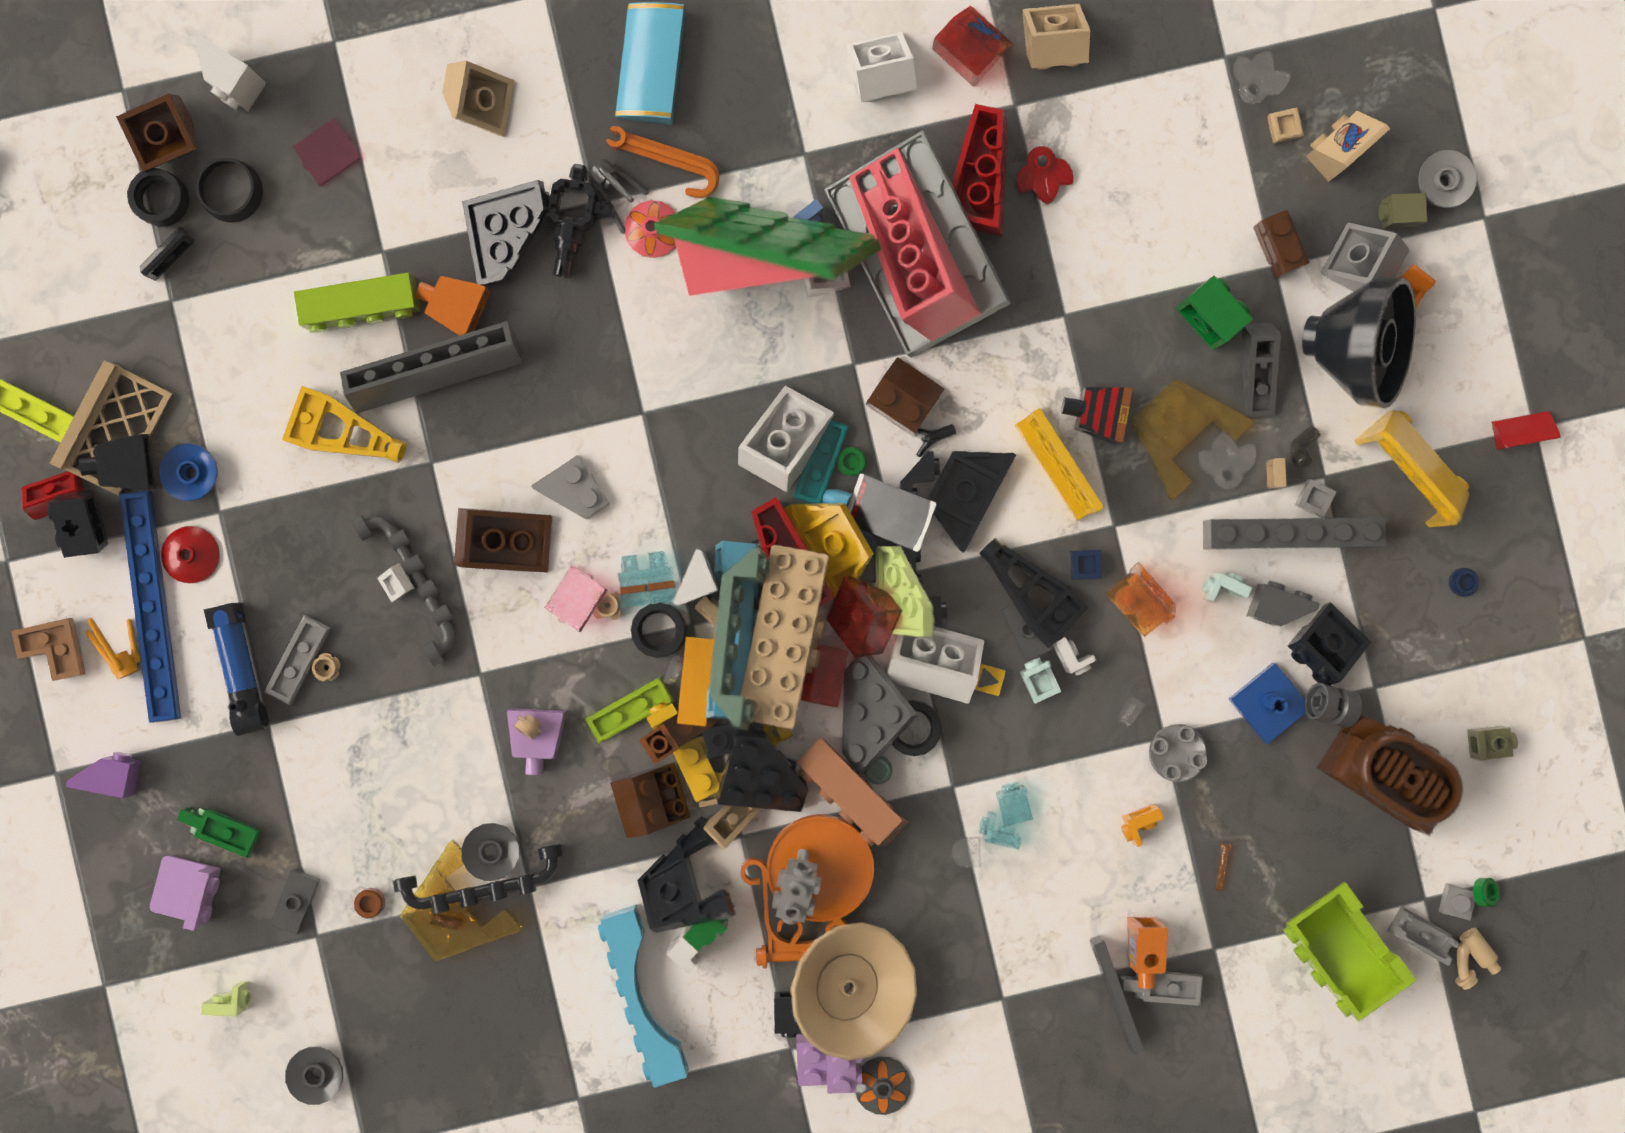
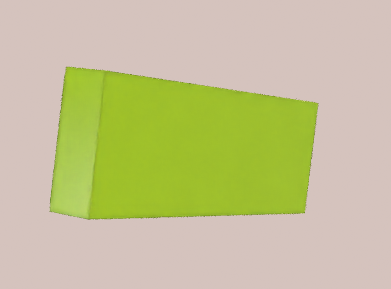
[585,676,675,744]

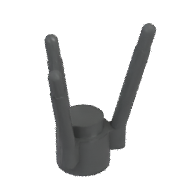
[589,159,649,234]

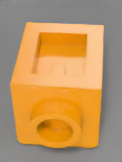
[1121,804,1164,847]

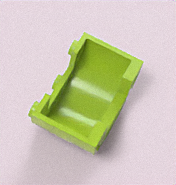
[1283,882,1417,1022]

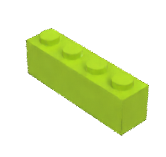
[293,272,420,333]

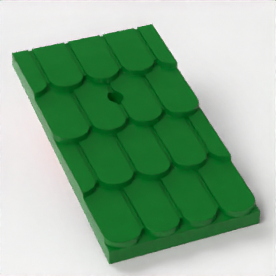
[654,197,881,296]

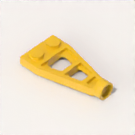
[282,386,407,463]
[673,724,793,802]

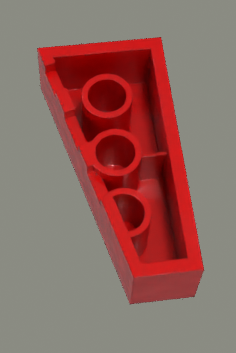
[952,104,1008,237]

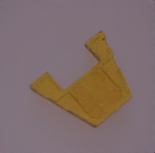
[1132,379,1254,500]
[400,839,522,962]

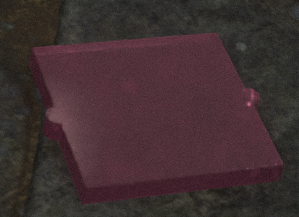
[292,118,362,187]
[544,565,608,632]

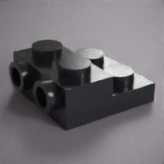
[1288,602,1371,686]

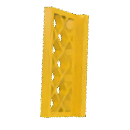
[1015,408,1104,521]

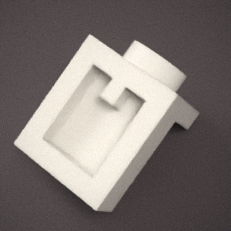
[1052,637,1096,675]

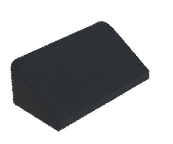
[140,226,195,281]

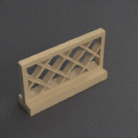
[50,360,173,495]

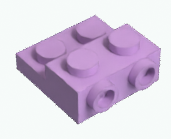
[796,1034,862,1094]

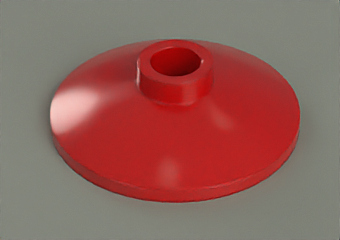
[161,526,220,584]

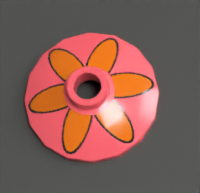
[624,200,676,258]

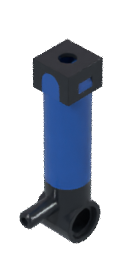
[204,603,269,736]

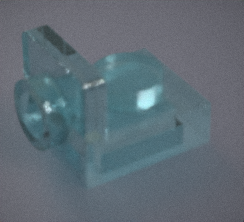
[995,782,1033,827]
[979,810,1022,850]

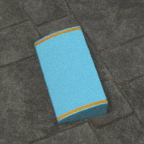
[615,2,686,125]

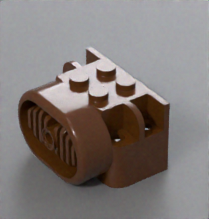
[1317,714,1463,836]

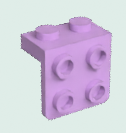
[150,855,221,931]

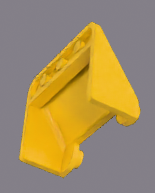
[1354,410,1469,528]

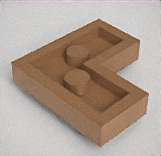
[11,618,85,681]

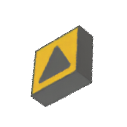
[974,663,1007,698]

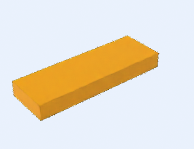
[677,637,715,727]

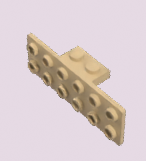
[741,545,829,729]

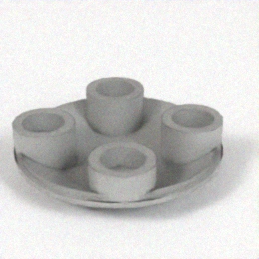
[1149,724,1207,782]

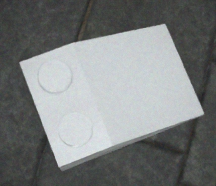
[738,386,834,492]

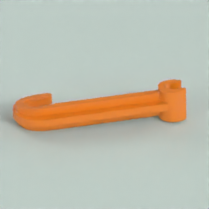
[606,126,720,198]

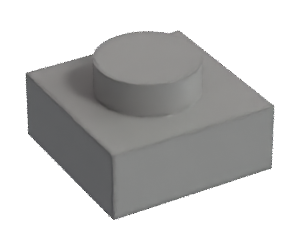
[1295,479,1336,518]
[1438,884,1475,920]

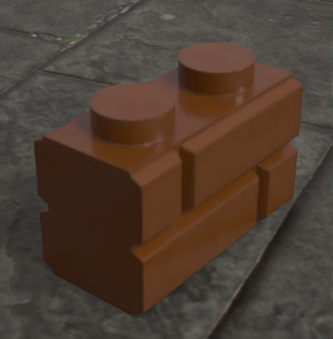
[1253,209,1310,279]

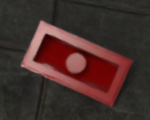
[1492,411,1561,450]
[21,471,85,520]

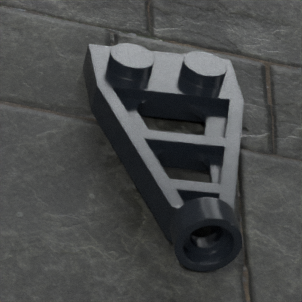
[979,537,1089,648]

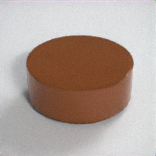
[354,888,385,919]

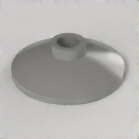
[1418,150,1477,208]

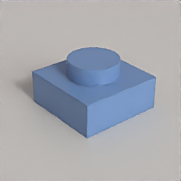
[793,199,823,222]

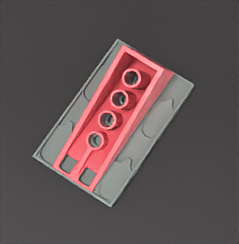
[824,131,1011,358]

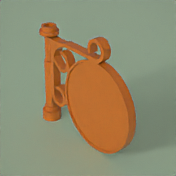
[740,814,874,969]

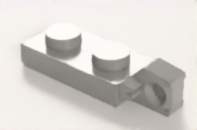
[1120,972,1203,1006]

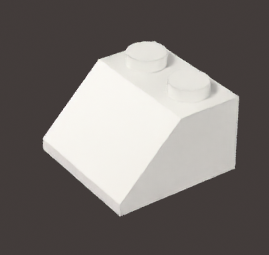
[846,31,917,102]
[195,34,266,111]

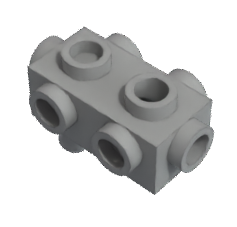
[772,849,821,925]

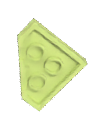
[875,546,934,637]

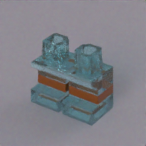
[618,551,677,608]

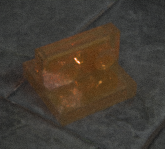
[1106,562,1177,637]

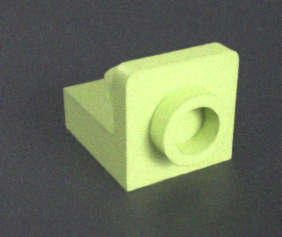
[201,981,251,1017]

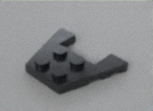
[637,817,735,933]

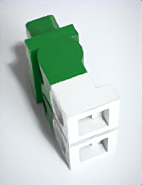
[667,903,735,975]

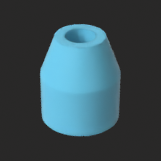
[822,489,853,508]

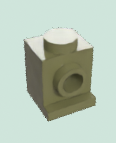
[1467,726,1518,761]

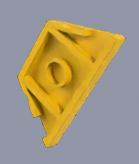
[784,503,874,604]

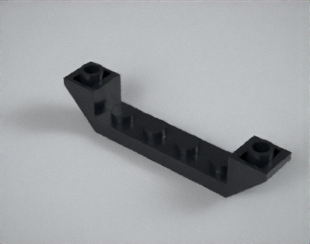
[899,451,947,626]

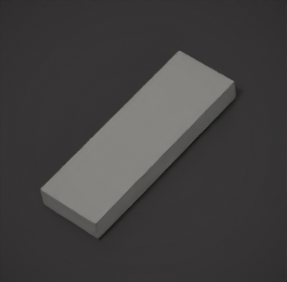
[264,615,332,705]

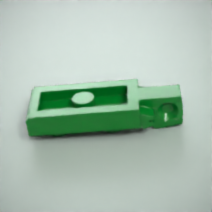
[177,807,262,858]

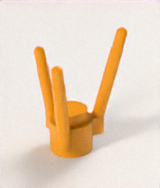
[86,618,141,680]

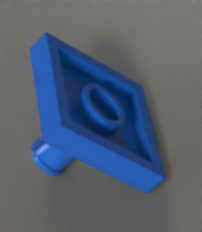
[1229,663,1306,744]

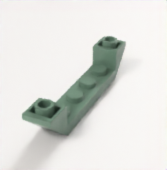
[709,548,770,730]

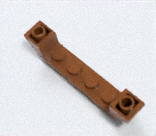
[639,714,722,764]

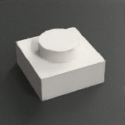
[377,563,414,602]

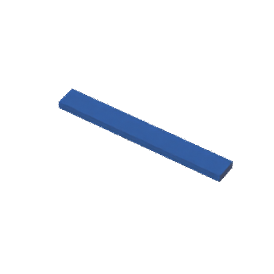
[119,491,181,723]

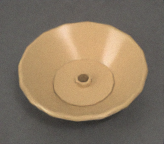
[791,922,917,1061]

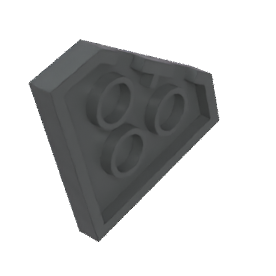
[842,651,918,774]

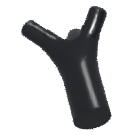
[916,424,956,457]

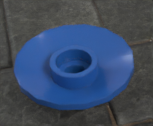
[159,443,218,501]

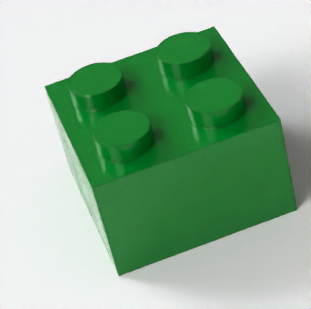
[1175,275,1253,351]

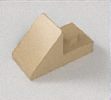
[703,805,760,850]

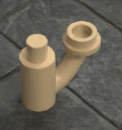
[1455,928,1502,990]

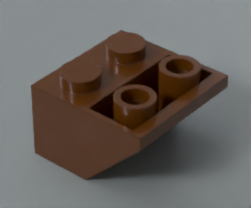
[610,762,690,838]

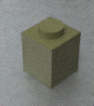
[1378,193,1427,229]

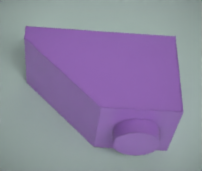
[66,752,141,798]

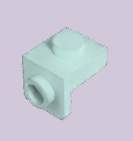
[1202,573,1252,602]
[1019,657,1061,704]

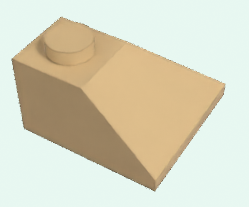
[442,61,515,137]

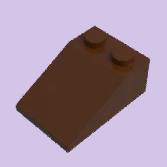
[454,508,552,573]

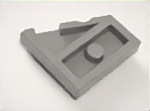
[531,455,610,519]

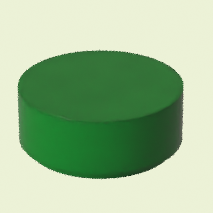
[837,447,866,477]
[1473,878,1500,907]

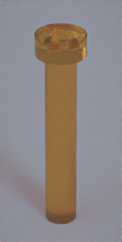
[1215,843,1232,891]

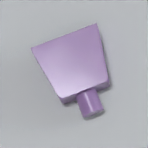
[507,708,567,775]

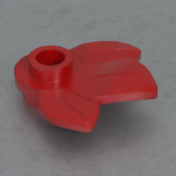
[1016,146,1074,204]

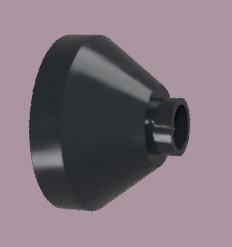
[1302,277,1416,408]

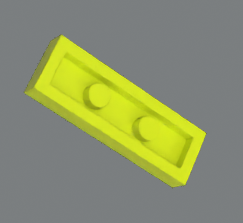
[0,379,74,442]

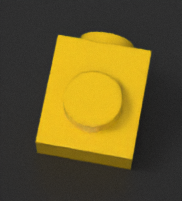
[647,701,678,730]

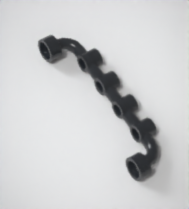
[392,844,563,914]

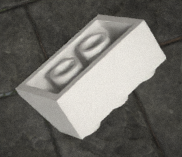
[886,626,984,704]

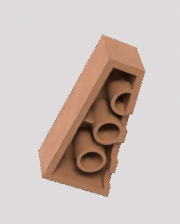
[796,738,909,847]

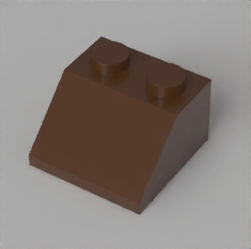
[116,94,197,172]
[865,357,945,437]

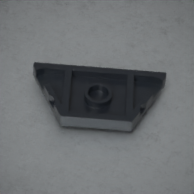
[927,451,1016,553]

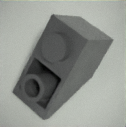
[1246,580,1320,626]

